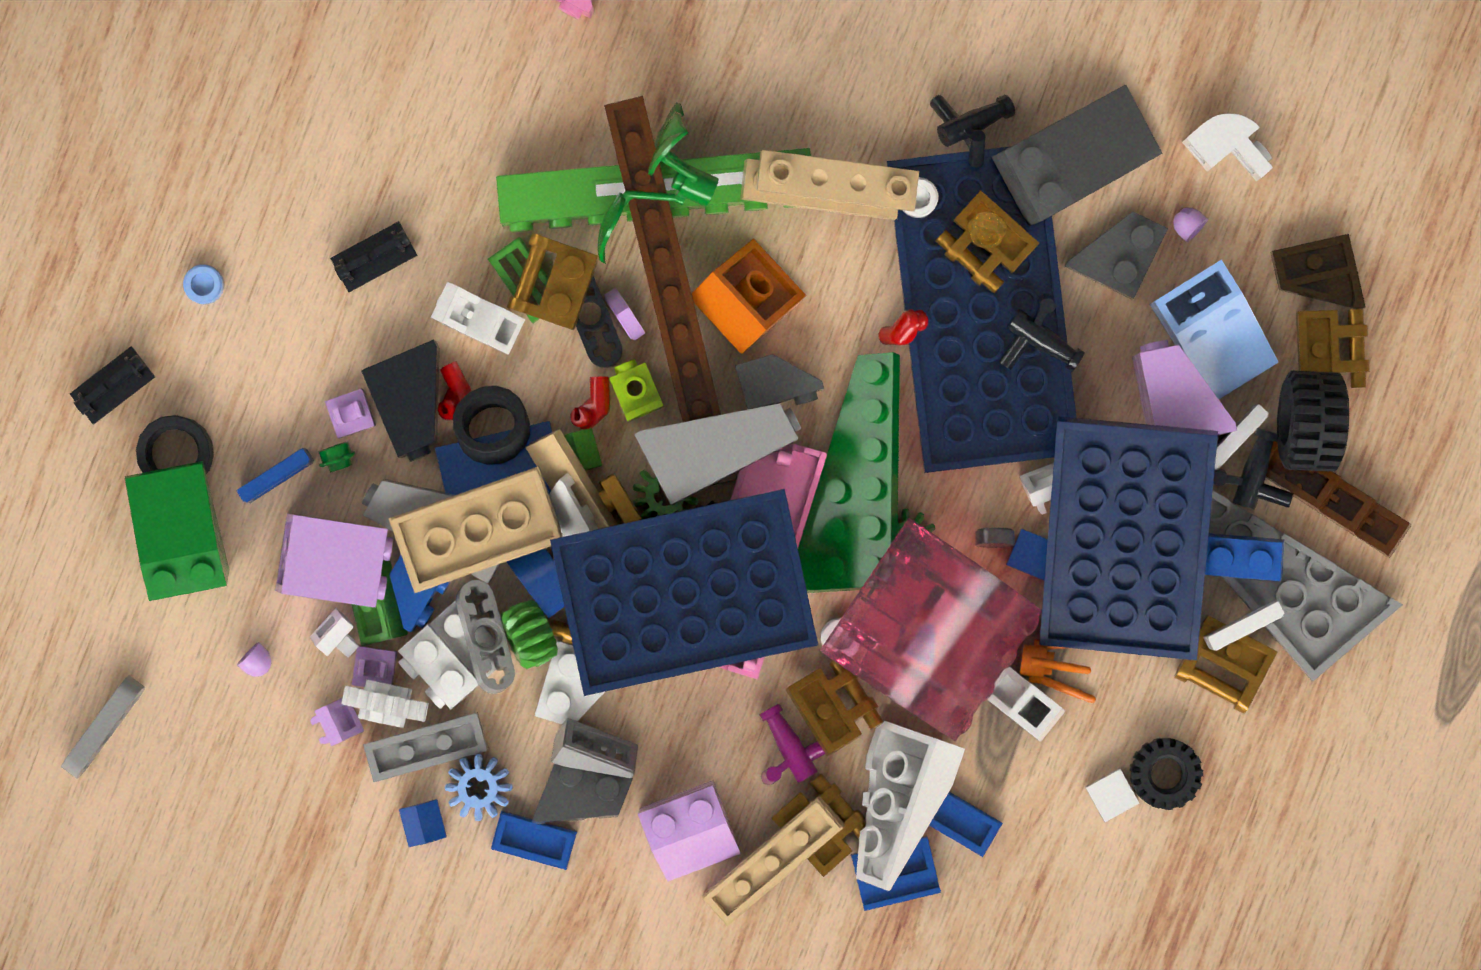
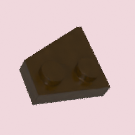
[1270,234,1366,309]

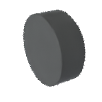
[975,528,1015,548]

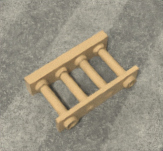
[740,150,919,220]

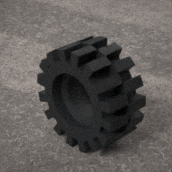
[1129,738,1203,810]

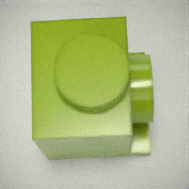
[609,359,664,422]

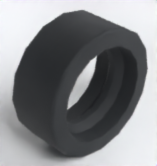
[453,386,530,465]
[136,415,214,474]

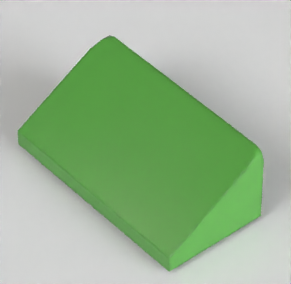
[351,560,408,646]

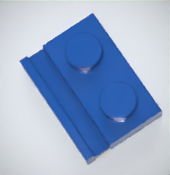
[851,836,941,911]

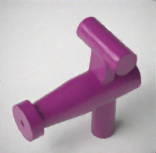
[759,704,825,785]

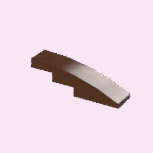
[1266,441,1411,558]

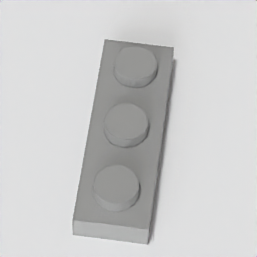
[363,712,488,782]

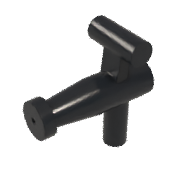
[930,94,1015,168]
[999,293,1085,372]
[1214,428,1294,510]

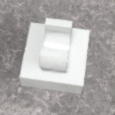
[1019,463,1054,515]
[310,608,359,658]

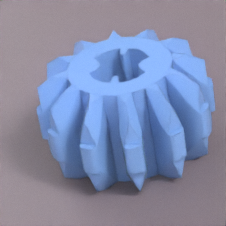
[445,754,513,821]

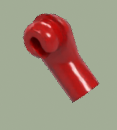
[878,309,928,345]
[437,361,471,420]
[570,376,610,430]

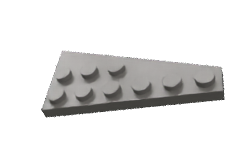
[1209,491,1403,681]

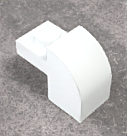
[1182,114,1273,181]
[431,282,525,355]
[980,663,1065,742]

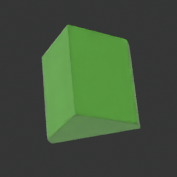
[564,428,602,471]

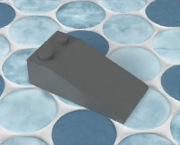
[992,85,1163,226]

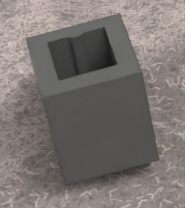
[735,354,824,409]

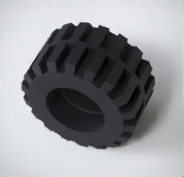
[1277,370,1349,471]

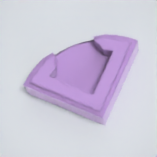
[604,287,645,341]

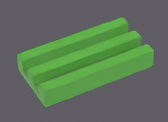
[488,237,549,324]

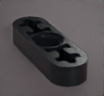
[576,275,623,368]

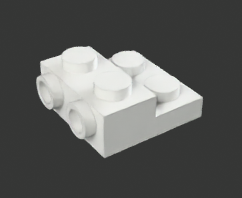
[398,600,500,710]

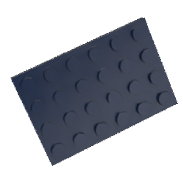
[1039,416,1218,660]
[550,489,818,696]

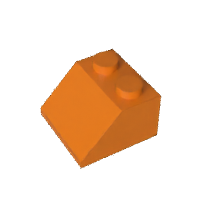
[691,238,807,354]

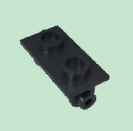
[330,221,418,293]
[69,346,155,425]

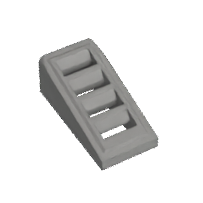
[551,718,638,778]

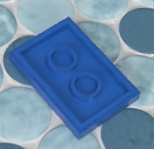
[435,421,552,495]

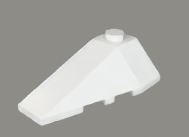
[856,720,965,891]

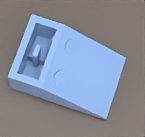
[1149,259,1279,399]

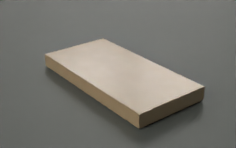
[389,466,564,593]

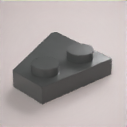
[532,763,633,824]

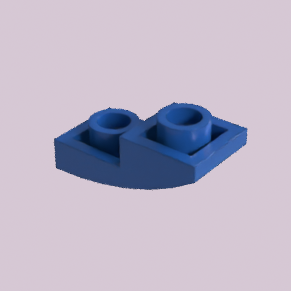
[507,548,564,618]

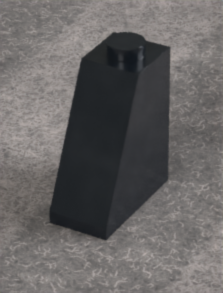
[361,339,440,462]

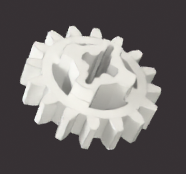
[341,679,429,728]

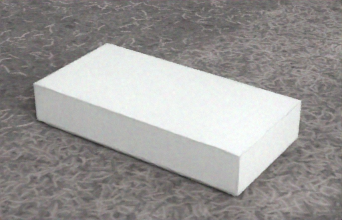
[1215,404,1269,471]
[1203,601,1285,651]

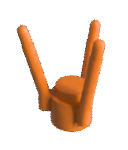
[1020,639,1096,703]

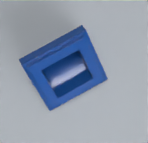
[399,799,447,847]

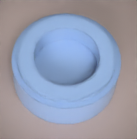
[183,265,224,305]

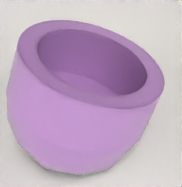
[1173,207,1208,242]
[237,642,271,677]

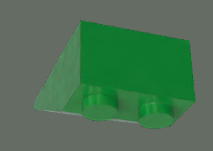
[125,461,229,601]

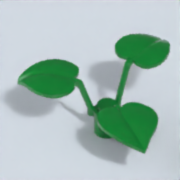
[597,102,719,264]

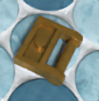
[507,233,599,330]
[1174,615,1278,714]

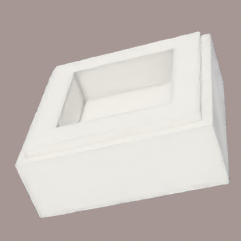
[1085,768,1140,822]

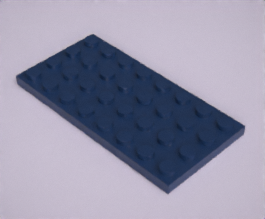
[887,146,1077,473]

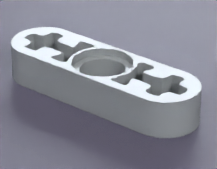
[456,580,515,694]
[61,675,145,779]

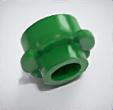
[319,441,355,473]

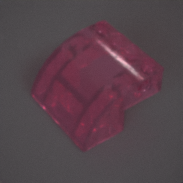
[820,518,1042,742]

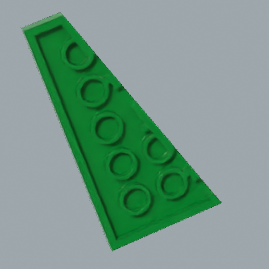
[798,352,900,593]

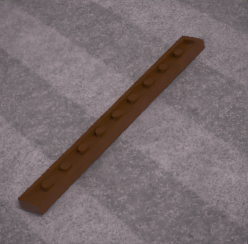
[604,95,737,486]

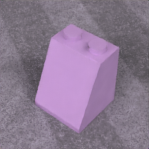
[1132,340,1237,435]
[275,513,393,608]
[638,780,741,882]

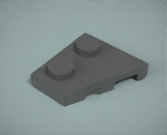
[1065,212,1168,300]

